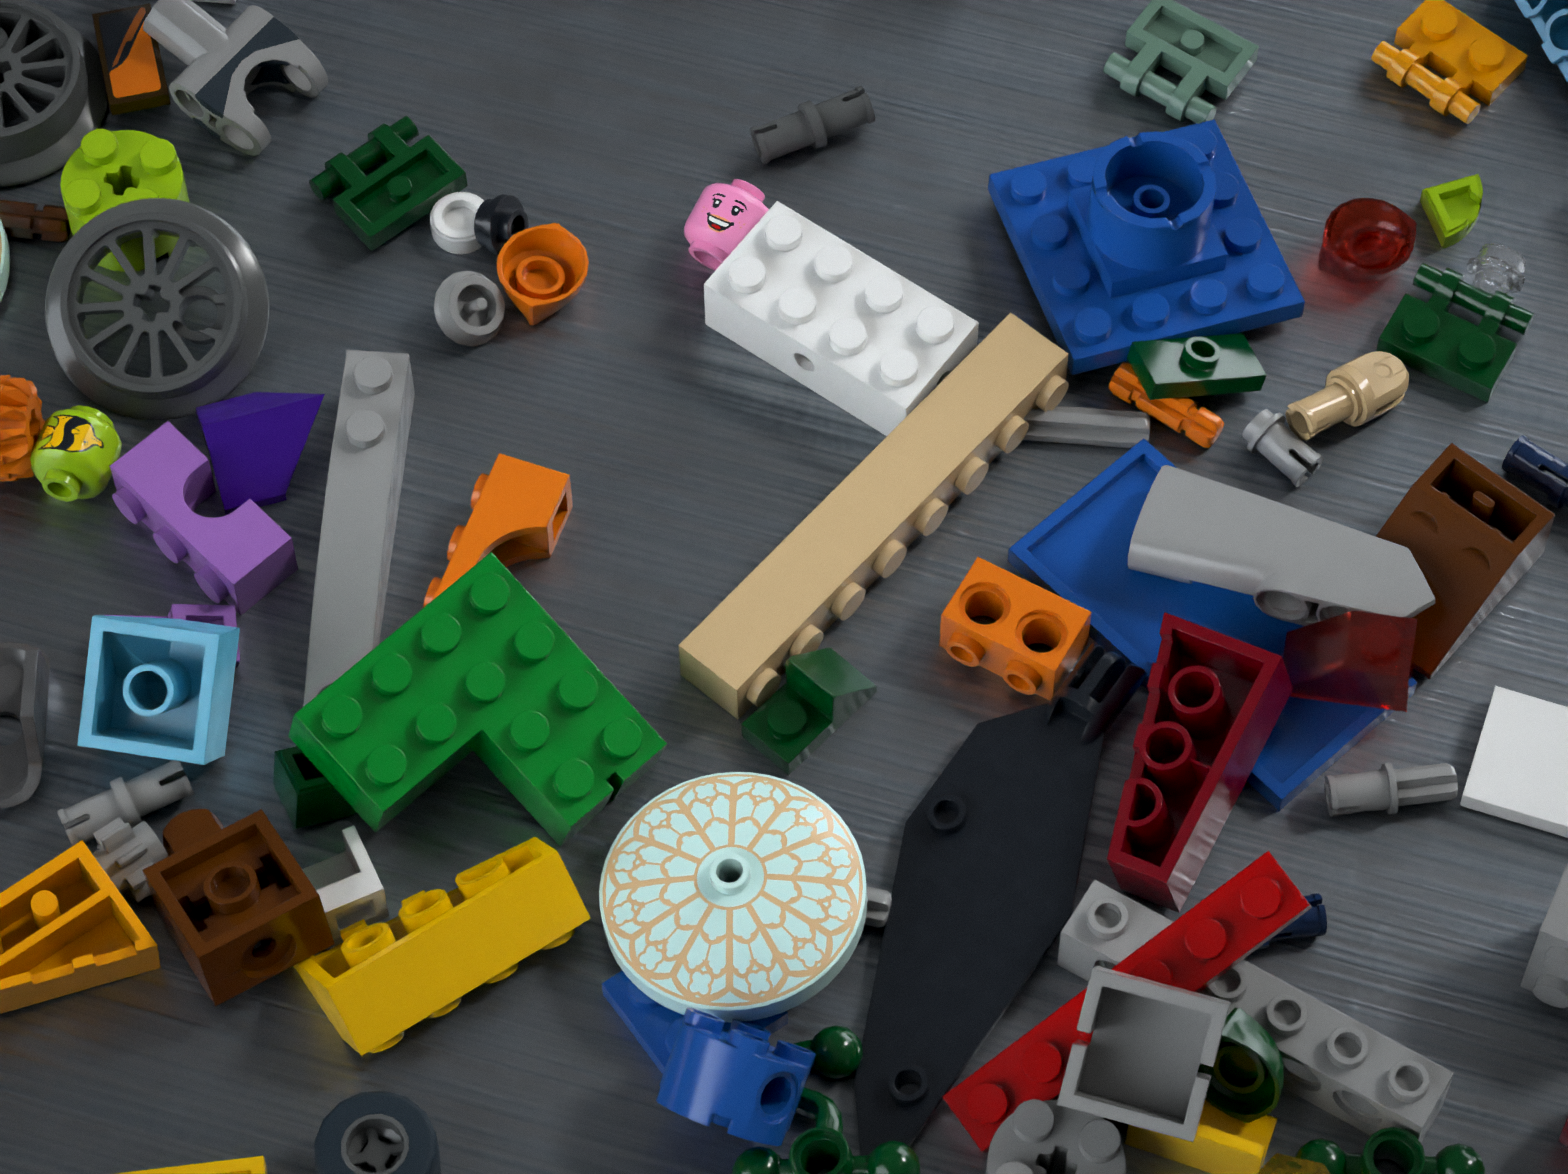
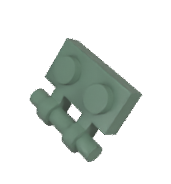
[1103,0,1259,124]

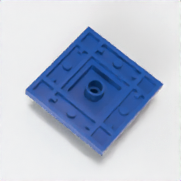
[988,119,1305,375]

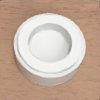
[430,192,484,254]

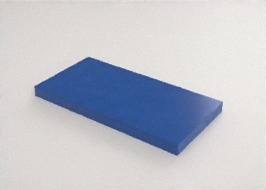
[1008,438,1417,811]

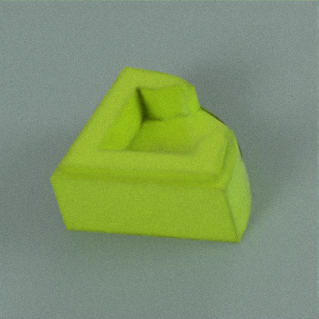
[1420,174,1483,249]

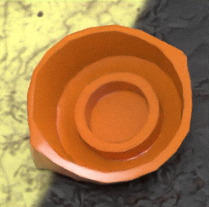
[496,223,589,325]

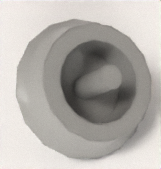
[433,271,505,347]

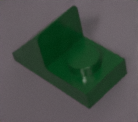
[741,647,877,776]

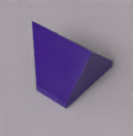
[195,392,325,515]

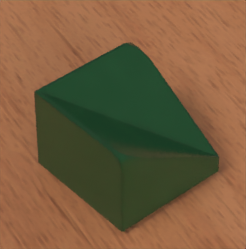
[273,746,356,829]

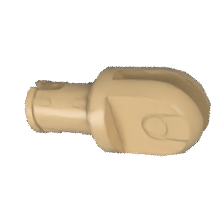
[1286,351,1409,441]

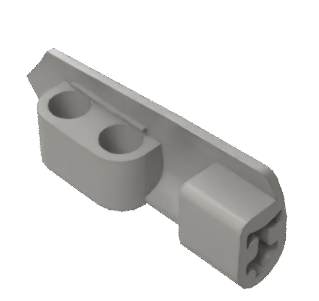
[1128,465,1435,637]

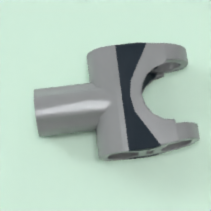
[143,0,328,156]

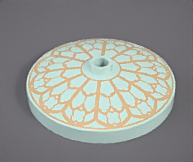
[599,772,868,1022]

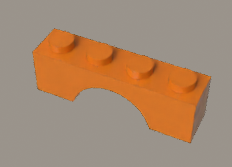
[423,453,573,608]

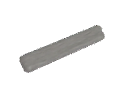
[1023,406,1150,448]

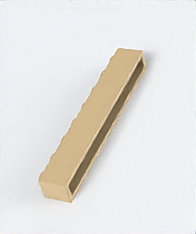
[678,312,1069,719]

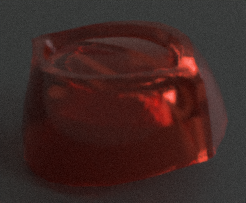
[1317,198,1417,284]

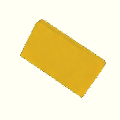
[1125,1100,1278,1174]

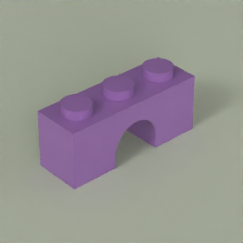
[110,421,298,615]

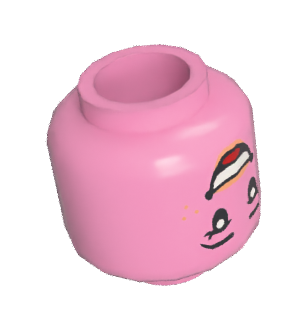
[684,179,769,271]

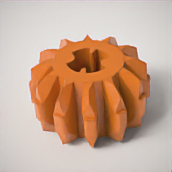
[0,375,45,482]

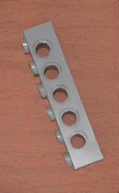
[1057,879,1454,1143]

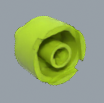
[60,129,190,272]

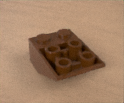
[1367,443,1555,680]

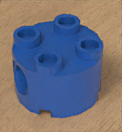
[656,1008,816,1146]

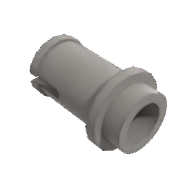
[1242,409,1324,487]

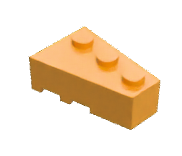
[0,840,161,1014]

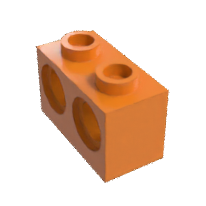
[939,557,1091,701]

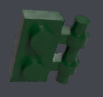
[309,116,468,251]
[1376,263,1535,403]

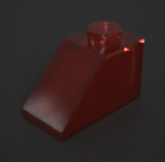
[1283,611,1417,712]

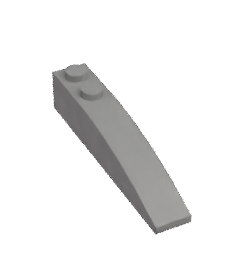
[303,350,415,707]

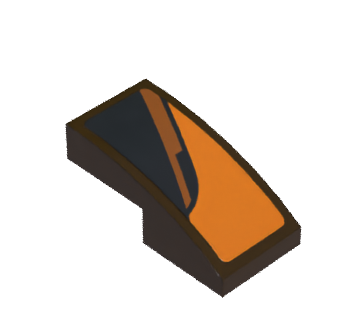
[92,3,171,115]

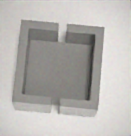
[1057,966,1231,1142]

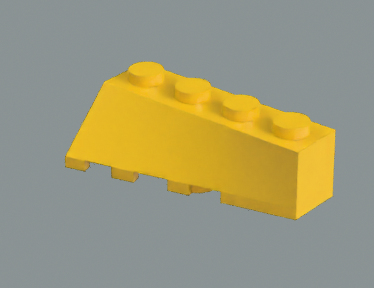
[294,837,591,1056]

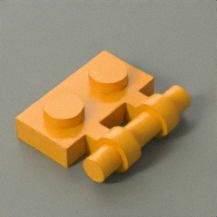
[1371,0,1528,124]

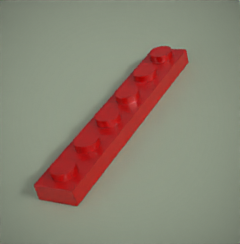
[942,850,1312,1153]

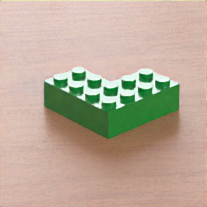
[288,552,667,847]

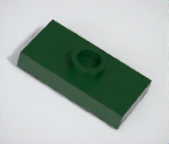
[1127,333,1267,400]

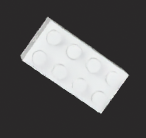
[704,201,979,436]

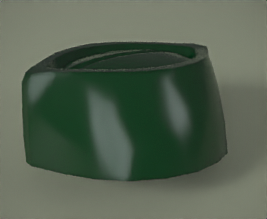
[1198,1007,1284,1123]

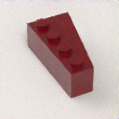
[1107,612,1293,913]

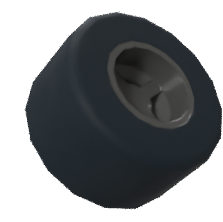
[314,1090,441,1174]

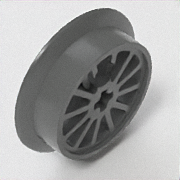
[0,0,109,187]
[45,198,269,420]

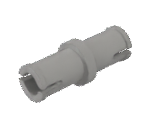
[57,760,195,846]

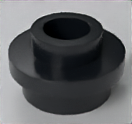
[474,194,529,255]

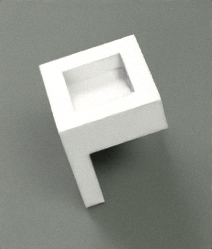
[302,825,389,940]

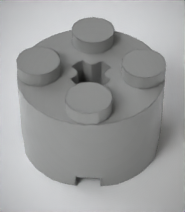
[986,1099,1126,1174]

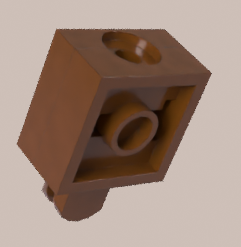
[142,809,335,1007]

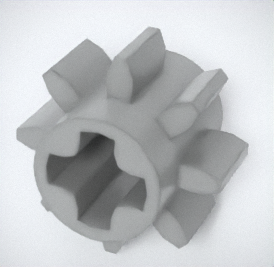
[92,817,168,903]

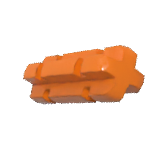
[1108,363,1224,448]

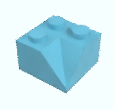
[77,615,240,765]

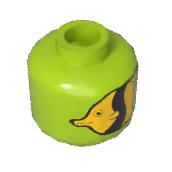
[30,405,122,502]

